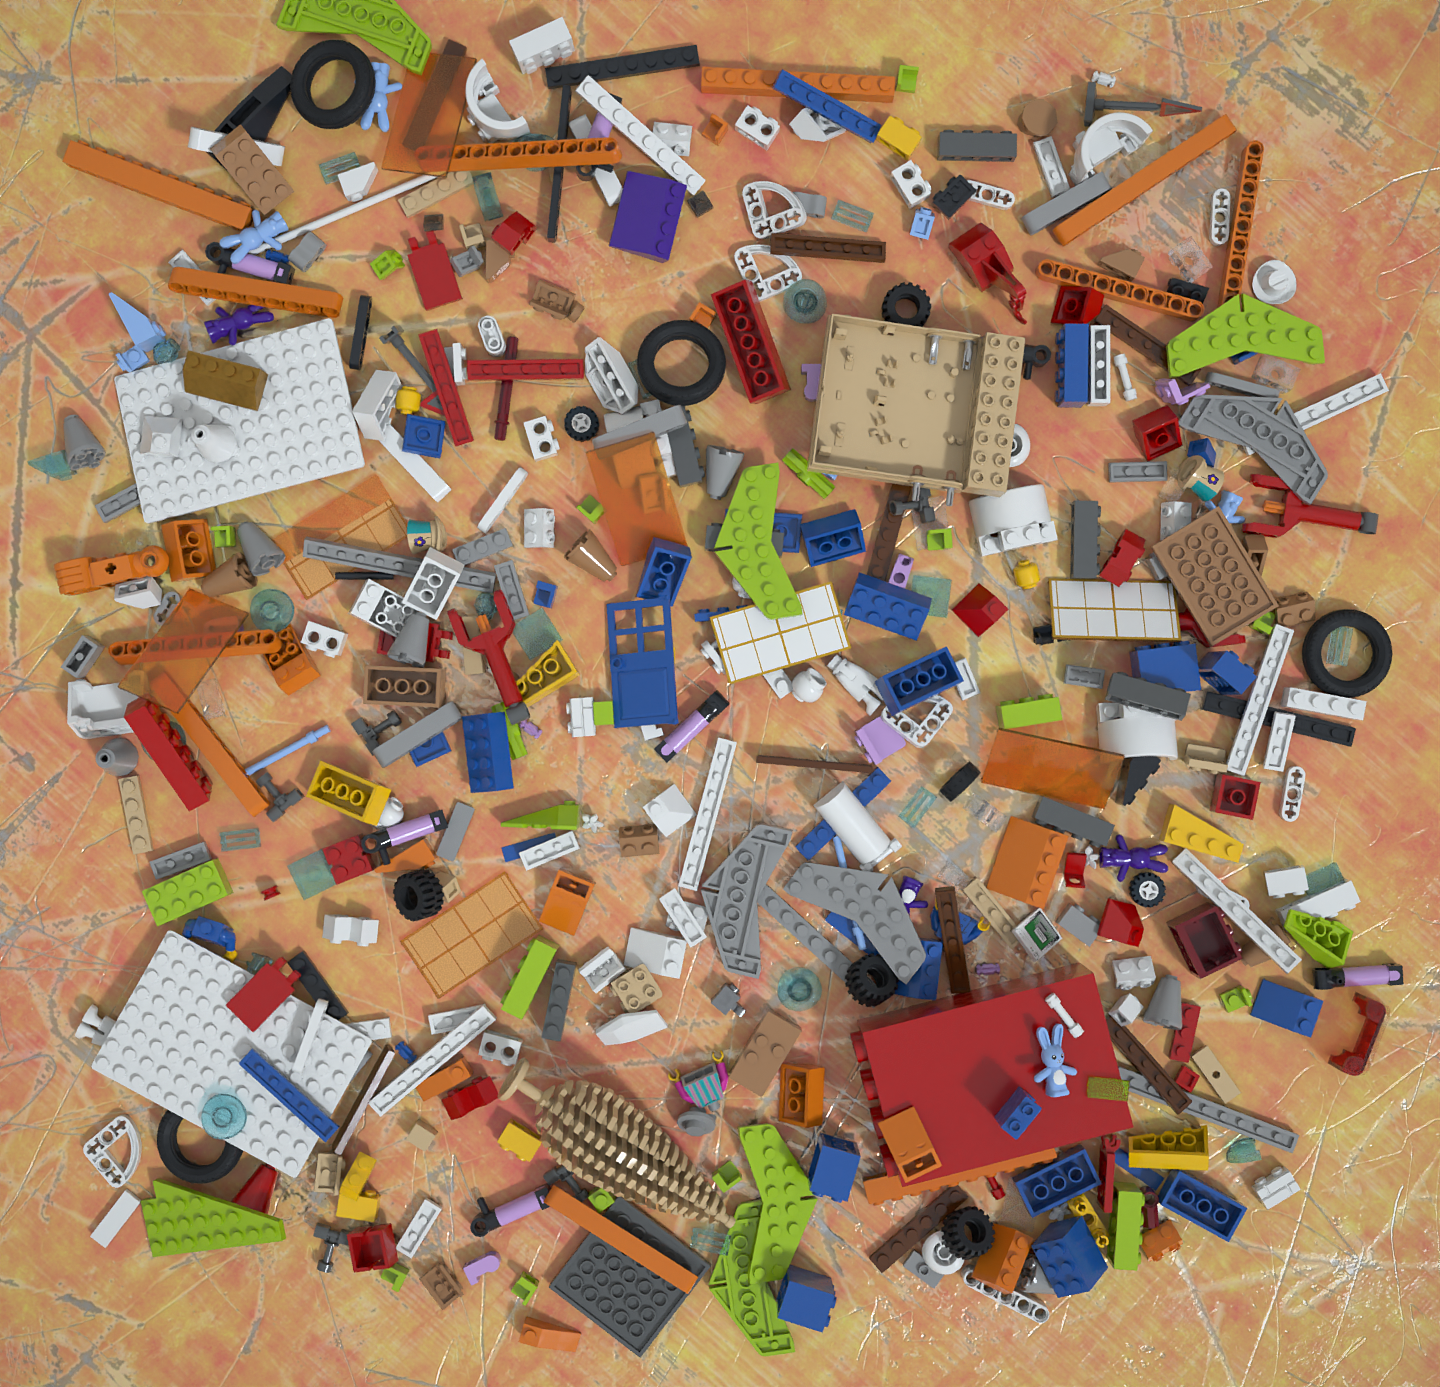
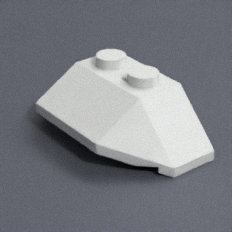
[585,337,638,414]

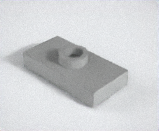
[1063,664,1105,689]
[902,1249,944,1288]

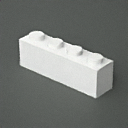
[1087,325,1110,406]
[1280,687,1367,720]
[1275,879,1361,932]

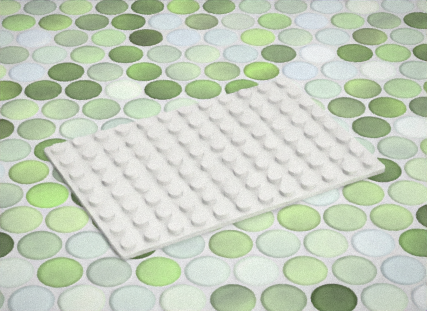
[114,318,365,524]
[91,930,372,1178]

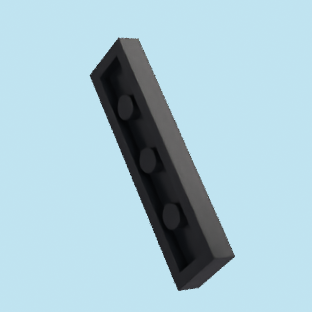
[287,951,349,1020]

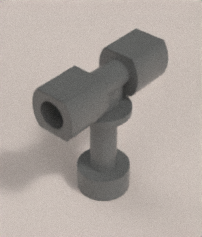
[889,487,936,523]
[351,710,402,756]
[256,772,305,822]
[543,1165,589,1202]
[313,1223,351,1273]

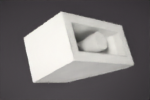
[338,162,378,202]
[114,577,162,609]

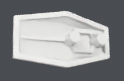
[596,1010,668,1045]

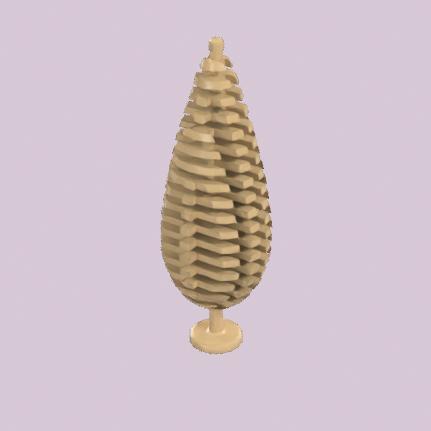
[497,1058,736,1228]

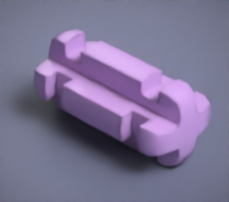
[519,719,542,739]
[976,963,1000,975]

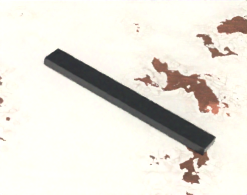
[547,84,572,243]
[1201,691,1356,747]

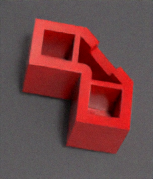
[491,211,537,255]
[1099,529,1146,587]
[441,1076,498,1120]

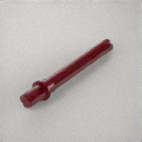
[494,336,519,441]

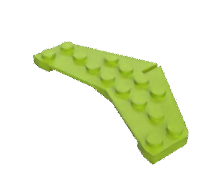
[276,0,432,75]
[1166,293,1325,378]
[714,463,803,620]
[738,1123,818,1284]
[708,1199,795,1357]

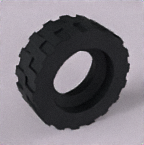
[940,761,981,802]

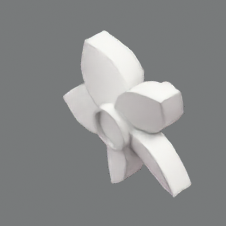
[582,814,604,833]
[1079,846,1100,869]
[1049,1203,1071,1221]

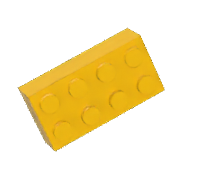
[306,761,391,826]

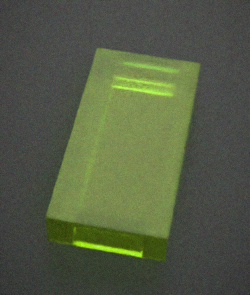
[1087,1076,1130,1101]

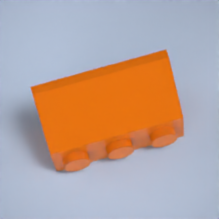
[161,519,216,582]
[778,1063,825,1128]
[971,1223,1033,1295]

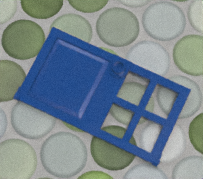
[607,595,679,728]

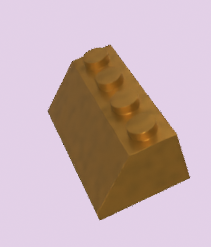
[183,350,268,411]

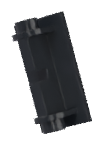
[1166,278,1209,304]
[1033,624,1071,646]

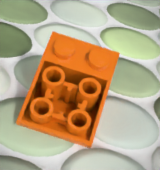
[263,624,321,696]
[539,868,596,936]
[878,1106,942,1183]

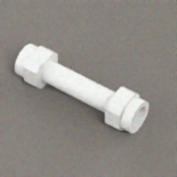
[1113,354,1137,402]
[859,838,902,872]
[1045,993,1084,1038]

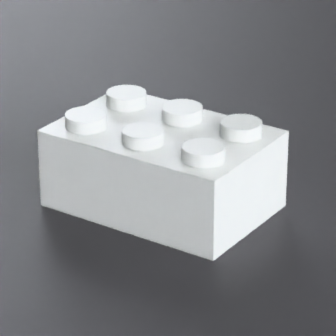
[509,17,575,74]
[401,547,465,620]

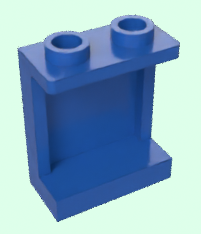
[994,1086,1042,1140]

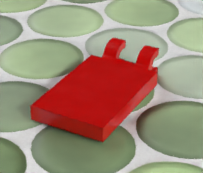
[407,231,463,311]
[377,623,454,662]
[225,956,301,1032]
[1097,1133,1121,1213]

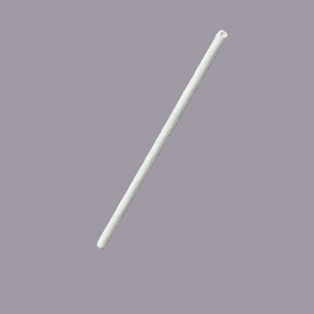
[248,172,449,255]

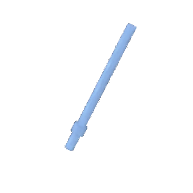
[245,725,331,775]
[833,836,867,950]

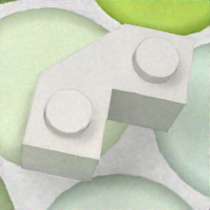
[322,914,379,946]

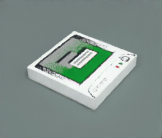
[1011,908,1063,962]

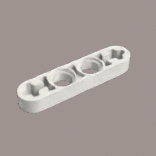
[477,467,528,533]
[292,998,328,1074]

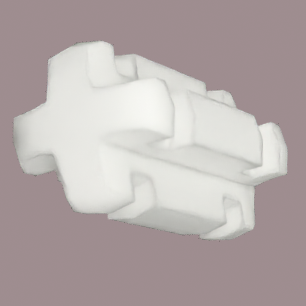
[1092,71,1116,88]

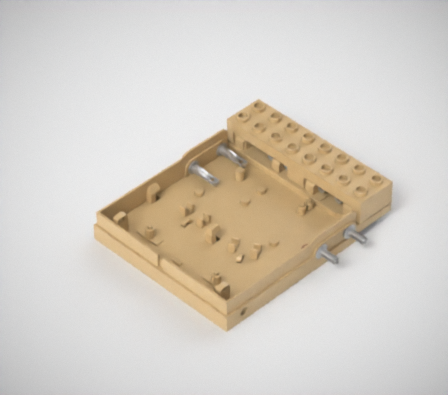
[807,314,1025,506]

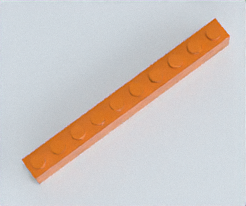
[701,67,895,103]
[62,140,253,232]
[863,1148,1057,1206]

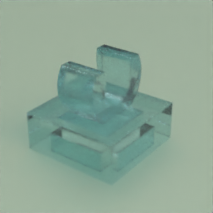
[246,952,273,975]

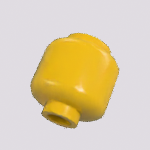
[395,386,421,415]
[1013,559,1040,589]

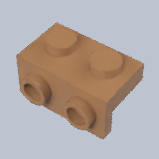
[529,279,576,320]
[1275,592,1316,627]
[619,824,660,857]
[419,1263,464,1310]

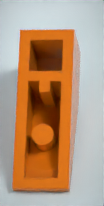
[374,838,438,873]
[416,1056,474,1101]
[518,1316,581,1352]

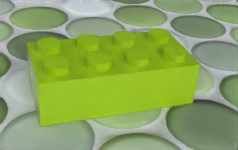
[142,858,234,927]
[500,935,559,1020]
[1106,1182,1145,1271]

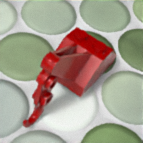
[948,222,1027,325]

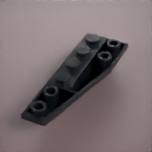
[205,66,292,173]

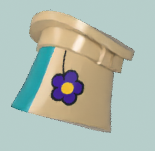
[1178,455,1224,502]
[407,516,447,554]

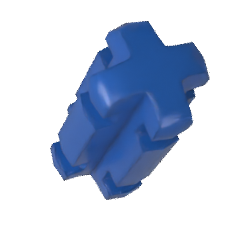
[265,249,289,264]
[395,1041,417,1064]

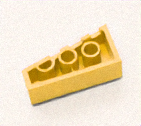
[516,640,580,708]
[1159,803,1244,863]
[1129,1125,1209,1171]

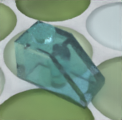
[472,172,503,221]
[27,450,77,481]

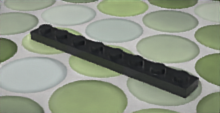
[545,45,700,89]

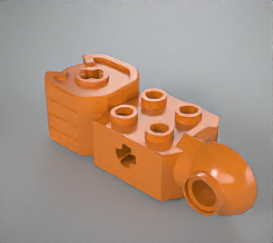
[54,545,169,596]

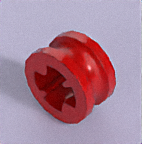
[261,885,281,901]

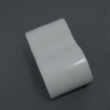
[789,192,827,218]
[288,232,327,272]

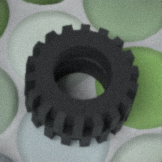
[881,282,931,327]
[393,869,444,921]
[845,953,899,1007]
[941,1206,995,1260]

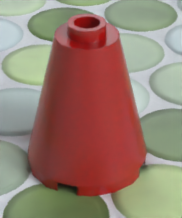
[231,1163,279,1214]

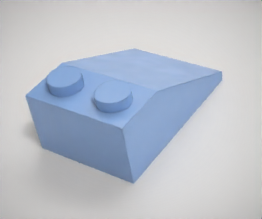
[109,292,167,352]

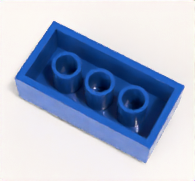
[1055,324,1089,408]
[844,572,932,641]
[875,646,964,716]
[1198,650,1257,695]
[462,712,514,793]
[1012,1144,1102,1218]
[1157,1169,1247,1242]

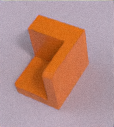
[702,113,728,146]
[689,302,716,328]

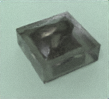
[687,191,714,218]
[423,214,444,231]

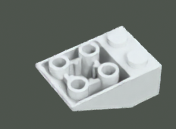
[348,579,418,637]

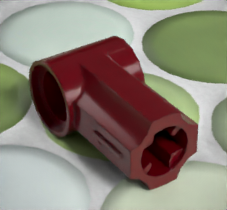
[1140,1186,1159,1229]

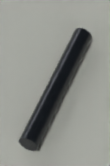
[335,572,394,580]

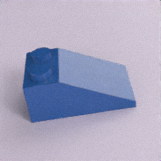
[636,537,692,607]
[1250,979,1323,1038]

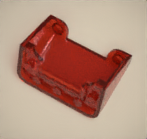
[1328,992,1391,1076]

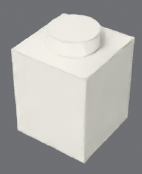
[1109,993,1144,1026]

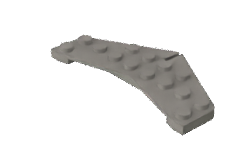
[1178,395,1328,505]
[701,823,793,979]
[783,862,926,984]

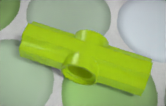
[782,448,835,499]
[490,702,528,760]

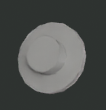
[677,1107,716,1136]

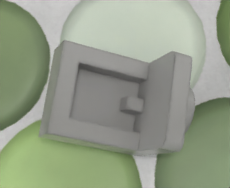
[450,245,483,278]

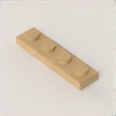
[398,171,475,218]
[118,775,154,855]
[962,877,1020,949]

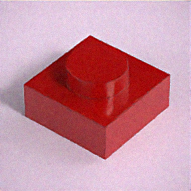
[1174,1065,1200,1093]

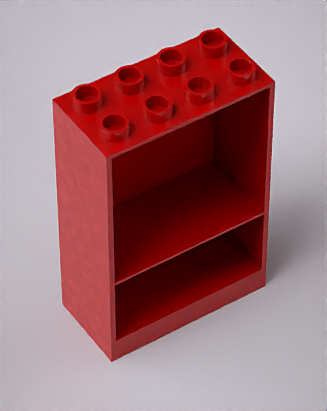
[850,962,1134,1187]

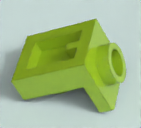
[370,250,405,280]
[1219,985,1253,1013]

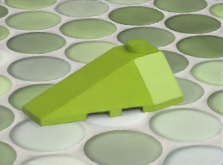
[501,801,580,830]
[1283,909,1353,968]

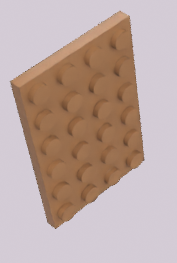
[1151,506,1279,646]

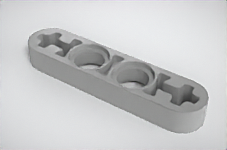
[1205,372,1280,398]

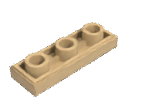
[462,616,486,675]
[1190,1045,1241,1104]

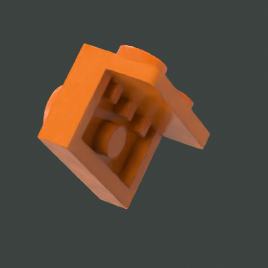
[1140,1219,1183,1262]

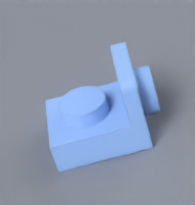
[910,207,935,240]
[116,346,150,372]

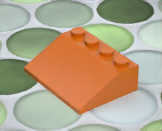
[986,816,1069,909]

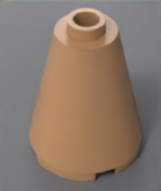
[564,529,617,582]
[201,552,258,597]
[1241,917,1296,967]

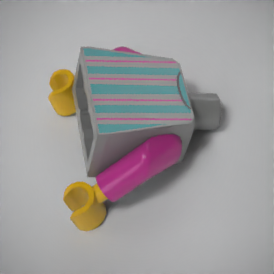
[668,1050,729,1111]

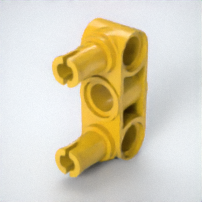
[1066,1193,1110,1248]

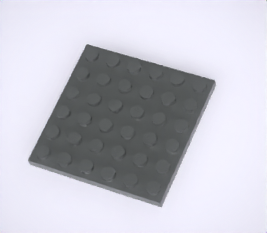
[549,1196,711,1358]

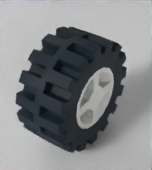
[564,406,599,442]
[1129,872,1166,908]

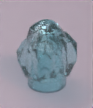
[153,338,180,365]
[474,592,497,620]

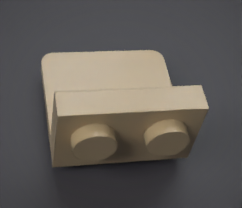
[610,964,663,1013]

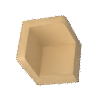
[459,223,486,250]
[435,872,461,903]
[406,1120,438,1151]

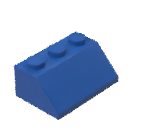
[800,509,866,567]
[895,938,943,1000]

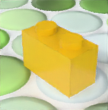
[876,116,922,161]
[497,1118,542,1162]
[339,1151,377,1201]
[336,1190,381,1222]

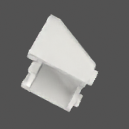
[67,671,151,739]

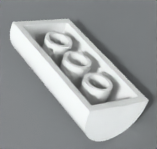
[813,781,890,864]

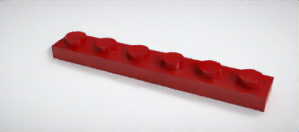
[418,329,474,447]
[467,359,584,381]

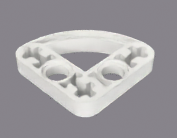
[742,181,807,239]
[734,245,802,302]
[881,695,953,748]
[83,1114,142,1188]

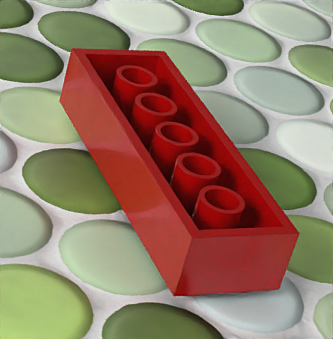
[711,279,791,404]
[124,693,213,812]

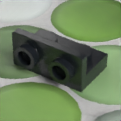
[932,174,977,220]

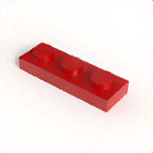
[1168,1002,1201,1063]

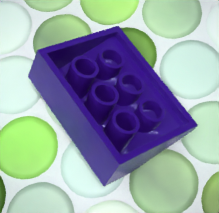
[609,171,687,263]

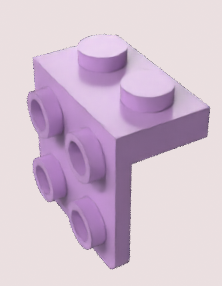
[1155,378,1210,405]
[854,713,906,765]

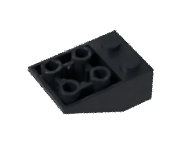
[1115,756,1161,806]

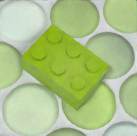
[996,694,1062,729]

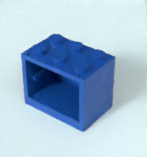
[1129,640,1201,692]
[807,1133,861,1203]
[1031,1215,1108,1298]
[776,1265,837,1333]

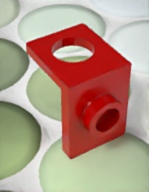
[1063,852,1087,888]

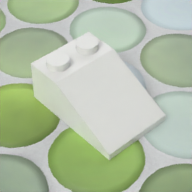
[624,927,687,979]

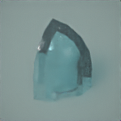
[1226,1137,1262,1163]

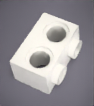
[735,105,780,151]
[890,160,931,209]
[523,416,560,462]
[301,621,348,658]
[478,1029,523,1066]

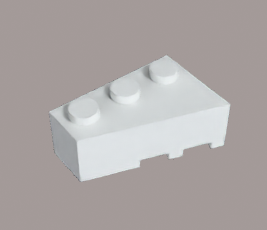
[352,370,402,441]

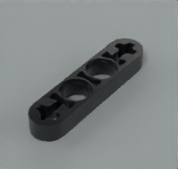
[349,295,372,370]

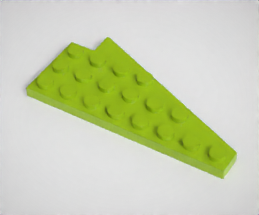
[141,1178,286,1257]

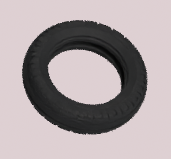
[290,40,376,129]
[637,320,726,406]
[1302,609,1392,698]
[157,1110,243,1184]

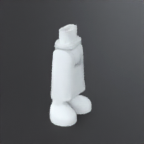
[827,655,883,716]
[75,1004,116,1047]

